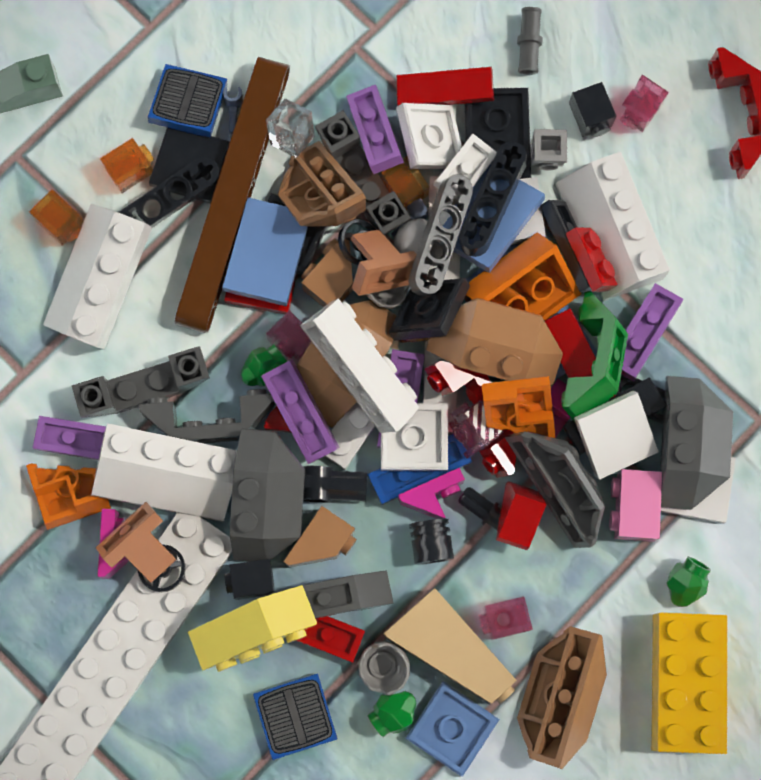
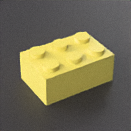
[188,585,317,672]

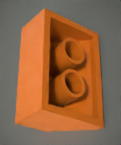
[464,232,581,321]

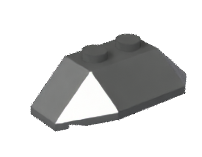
[660,376,733,510]
[230,428,305,562]
[505,432,605,548]

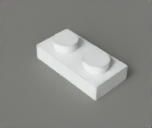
[433,134,497,199]
[325,402,375,470]

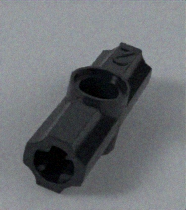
[303,466,368,503]

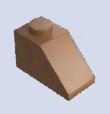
[283,506,357,568]

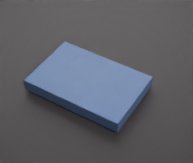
[443,164,545,273]
[222,198,308,306]

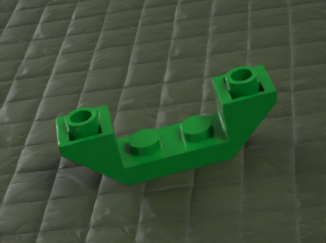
[561,291,628,423]

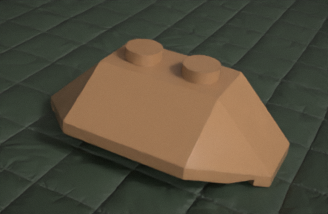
[278,141,366,226]
[426,298,563,385]
[297,300,397,428]
[517,626,607,769]

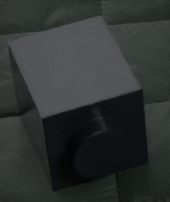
[569,82,617,137]
[224,559,275,600]

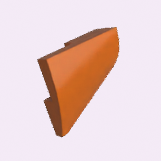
[482,376,555,438]
[26,463,111,530]

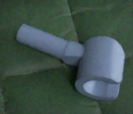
[223,87,243,134]
[391,199,428,237]

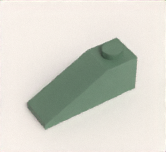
[0,54,63,114]

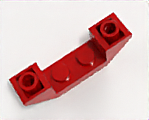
[708,47,761,179]
[424,361,516,478]

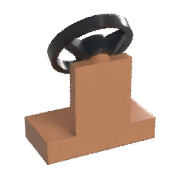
[338,219,416,296]
[96,502,186,592]

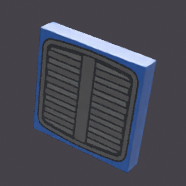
[148,64,227,138]
[253,673,338,760]

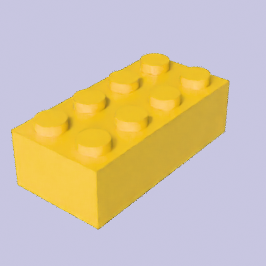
[651,613,727,754]

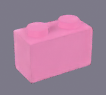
[609,469,662,542]

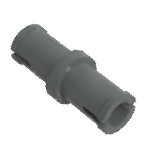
[517,7,543,75]

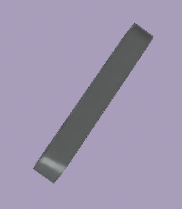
[408,174,473,296]

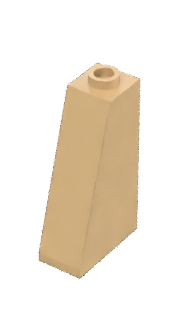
[383,588,517,704]

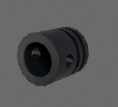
[409,519,454,565]

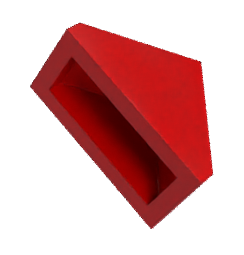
[496,481,547,550]

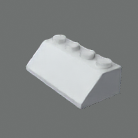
[556,151,670,302]
[43,204,152,349]
[300,299,420,433]
[91,423,237,522]

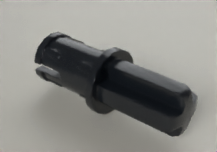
[458,487,501,530]

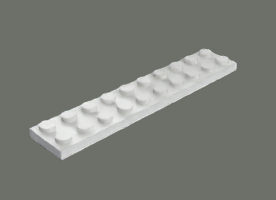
[0,513,232,780]

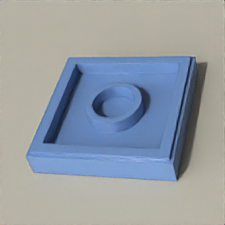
[406,681,500,777]

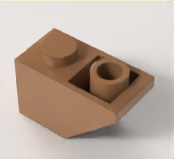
[301,238,353,307]

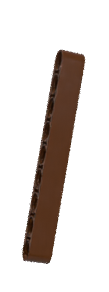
[175,57,290,333]

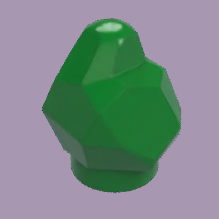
[241,344,288,387]
[666,556,711,607]
[367,691,416,737]

